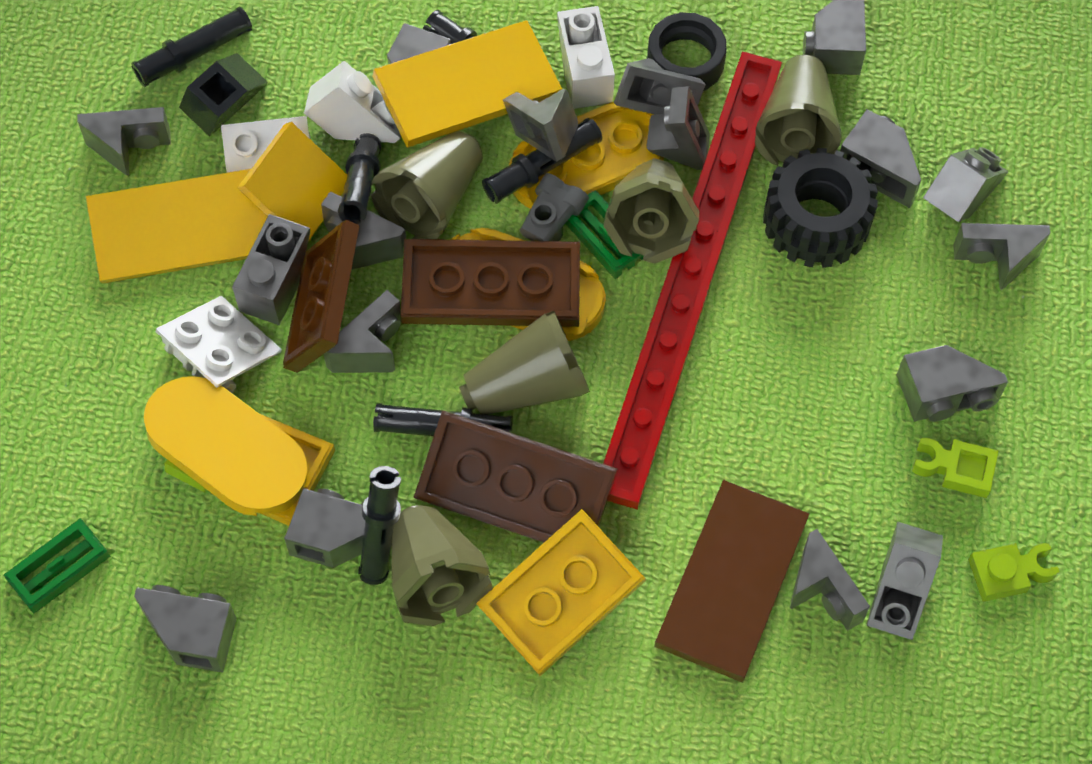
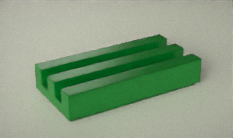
[565,190,644,279]
[3,518,111,614]

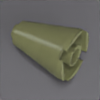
[755,55,842,166]
[371,131,483,239]
[459,311,590,415]

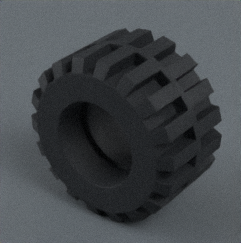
[763,148,878,268]

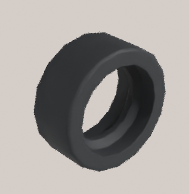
[647,12,726,91]

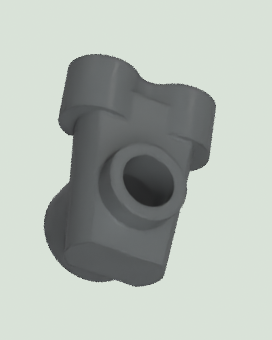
[520,173,589,241]

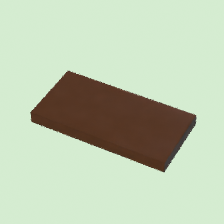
[401,239,580,327]
[413,410,618,543]
[654,480,810,683]

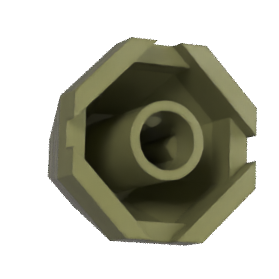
[603,158,700,264]
[392,505,493,626]

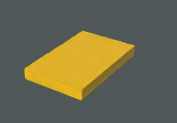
[476,509,646,676]

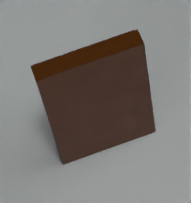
[283,220,360,373]

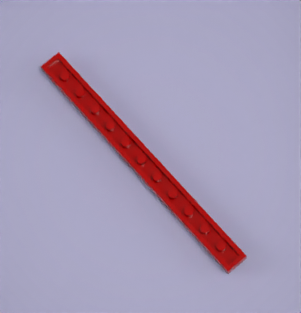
[603,51,782,510]

